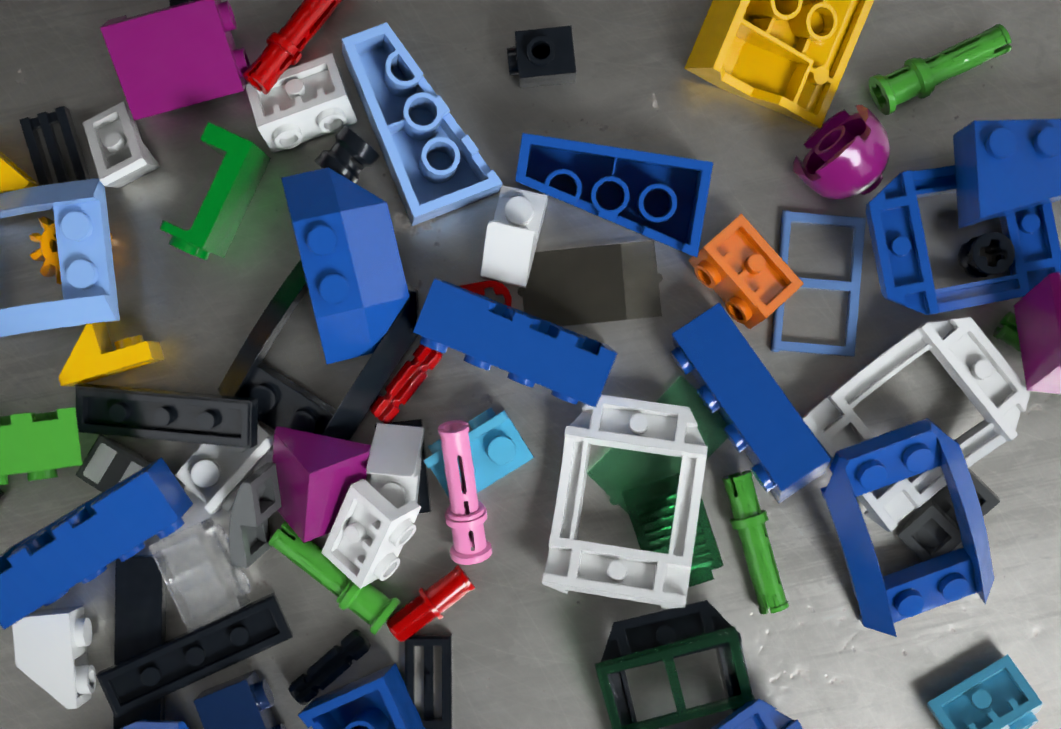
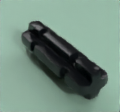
[288,629,371,706]

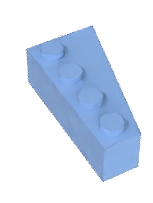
[342,22,503,226]

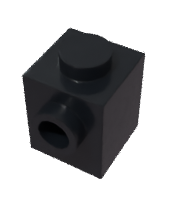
[507,25,576,88]

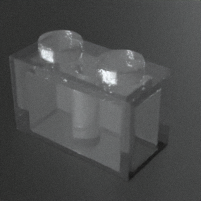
[149,518,251,632]

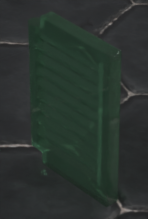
[621,473,724,588]

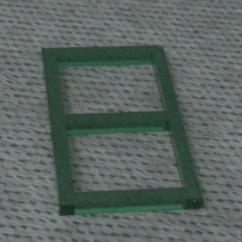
[594,626,755,729]

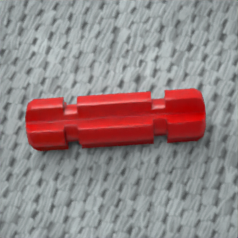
[370,344,442,424]

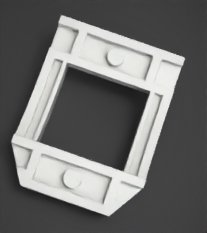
[802,317,1031,532]
[542,395,708,610]

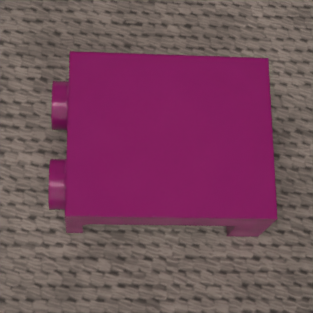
[100,0,250,121]

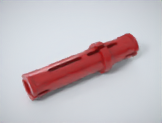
[243,0,343,95]

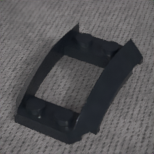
[218,260,419,441]
[599,600,754,729]

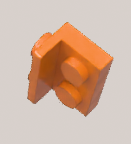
[689,213,804,329]

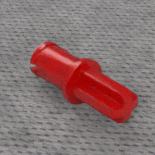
[386,565,475,642]

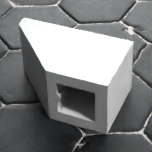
[12,606,96,709]

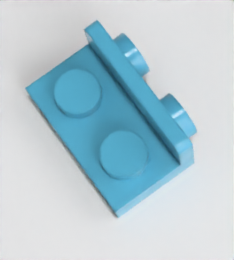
[423,407,534,497]
[927,655,1043,729]

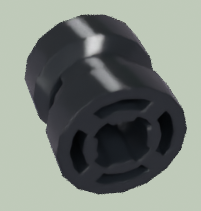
[314,125,380,184]

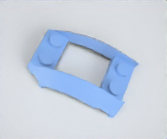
[0,178,120,338]

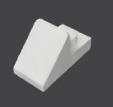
[82,101,159,188]
[480,185,548,288]
[366,423,425,521]

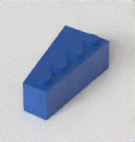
[953,119,1061,228]
[515,133,713,258]
[413,277,618,408]

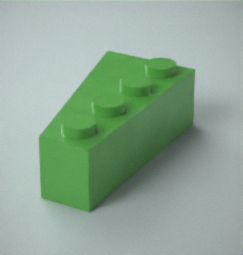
[0,407,82,485]

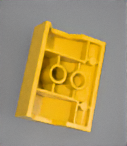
[684,0,874,128]

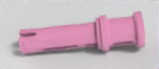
[438,420,492,565]

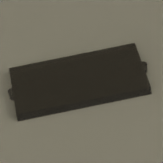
[517,240,663,327]

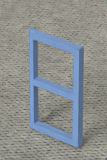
[771,210,866,357]

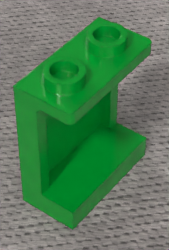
[159,122,271,261]

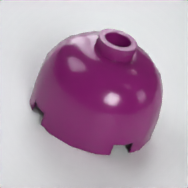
[793,105,890,200]

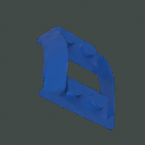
[865,165,1061,315]
[821,418,994,637]

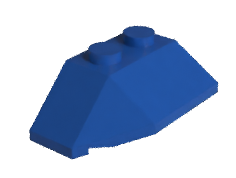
[281,167,410,364]

